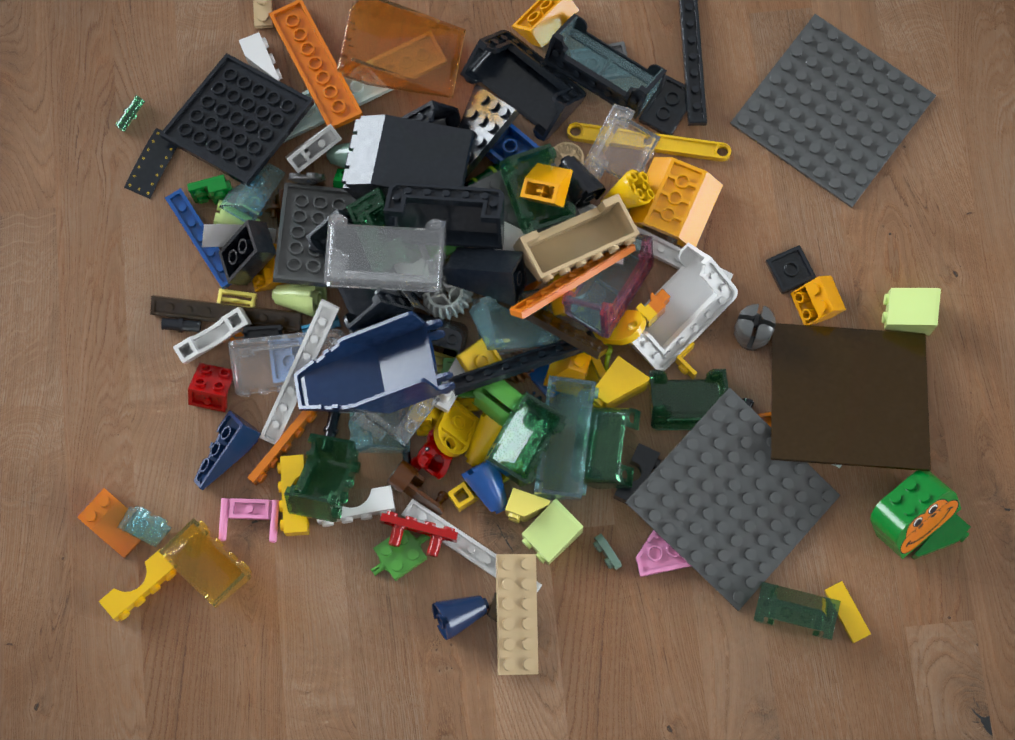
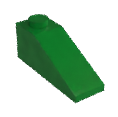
[911,514,971,560]

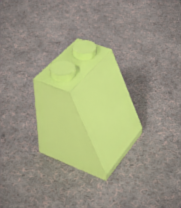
[881,288,941,336]
[522,499,584,565]

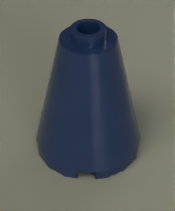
[432,595,489,640]

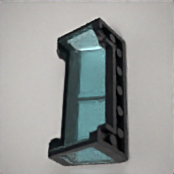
[543,13,667,119]

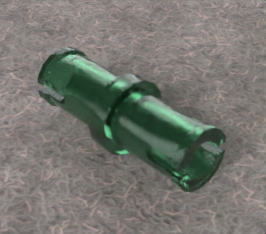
[115,95,145,132]

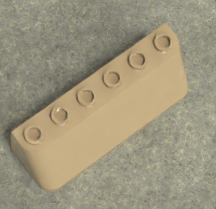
[513,193,640,284]

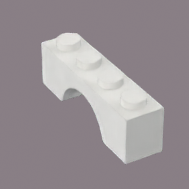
[173,307,252,364]
[313,485,396,527]

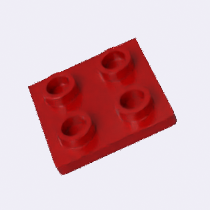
[188,363,236,412]

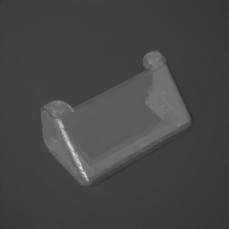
[324,214,446,292]

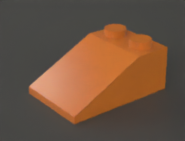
[77,488,151,559]

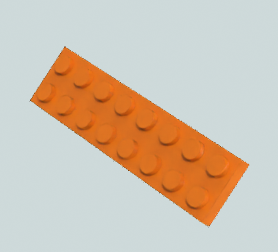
[268,0,363,129]

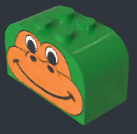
[870,470,961,559]

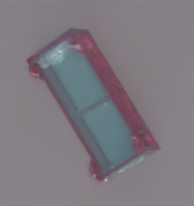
[562,234,654,338]

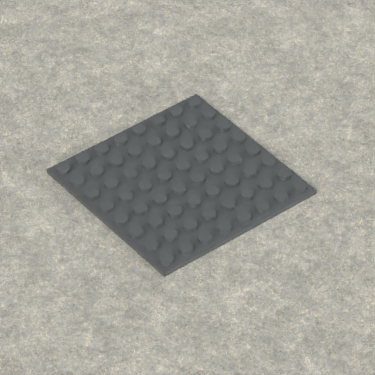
[730,14,936,208]
[625,388,840,611]

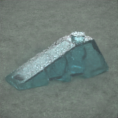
[219,163,285,222]

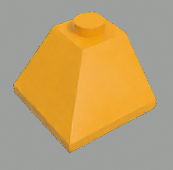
[543,353,592,397]

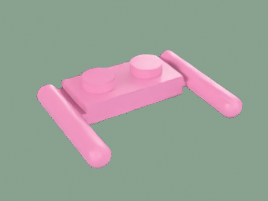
[218,498,279,543]

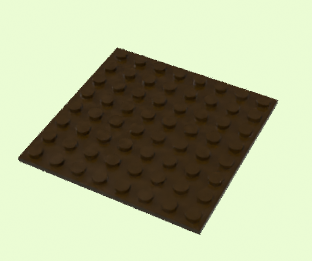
[771,323,931,471]

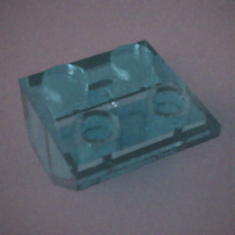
[117,506,172,547]

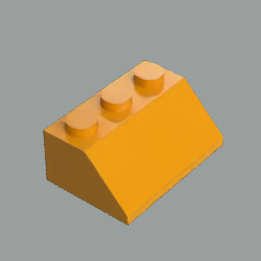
[512,0,579,48]

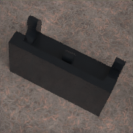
[243,325,284,348]

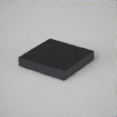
[765,245,817,294]

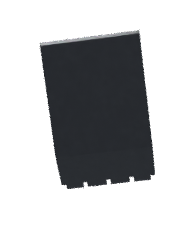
[341,115,474,204]

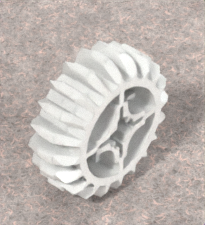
[422,273,473,320]

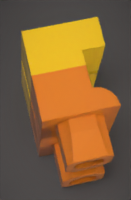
[635,288,671,328]

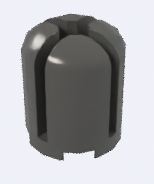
[734,304,776,351]

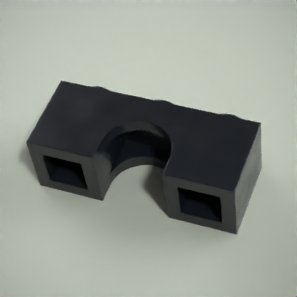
[614,443,661,505]

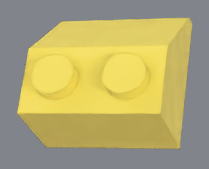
[505,488,550,523]

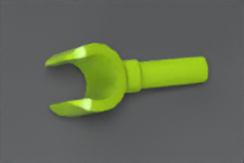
[604,344,613,371]

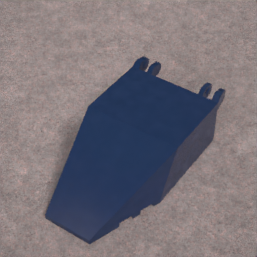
[293,311,456,414]

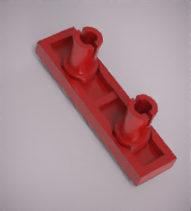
[380,511,458,557]

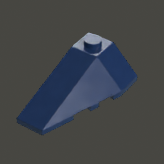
[194,410,261,490]

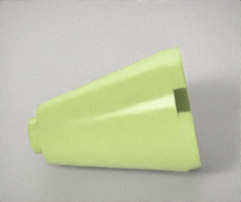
[272,284,327,317]

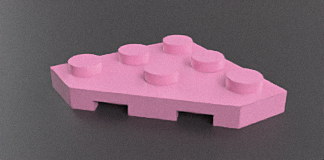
[636,530,692,577]

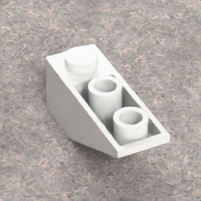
[239,32,283,81]

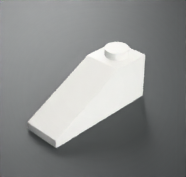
[285,124,342,173]

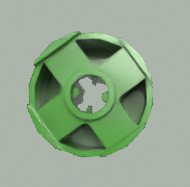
[472,380,528,428]

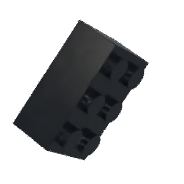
[219,220,276,285]

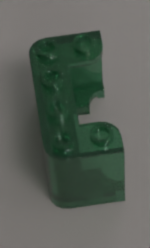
[499,143,576,234]
[284,433,361,523]

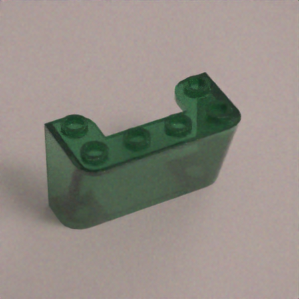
[484,392,566,487]
[572,407,641,489]

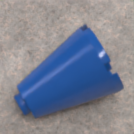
[461,457,508,514]

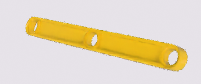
[567,122,731,162]

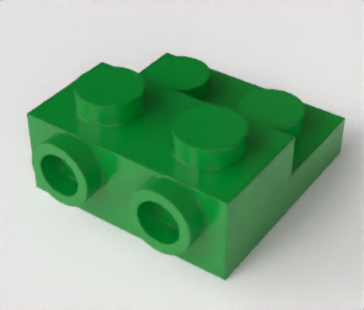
[187,174,235,205]

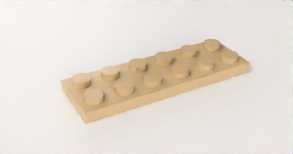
[496,554,538,675]

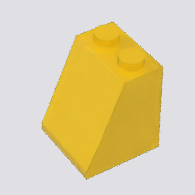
[590,356,650,412]

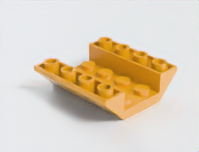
[629,157,723,247]

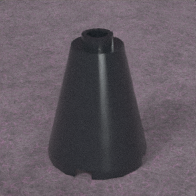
[559,155,606,209]

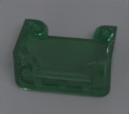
[648,369,729,430]

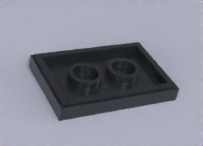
[638,74,687,135]

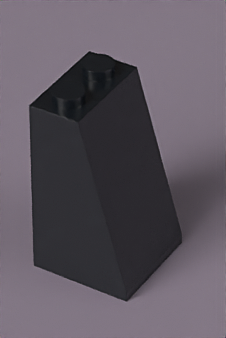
[443,247,527,305]

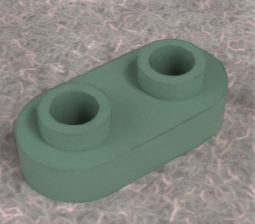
[593,533,622,571]

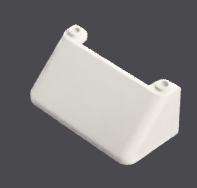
[629,243,738,371]

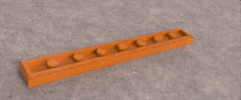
[509,244,636,319]

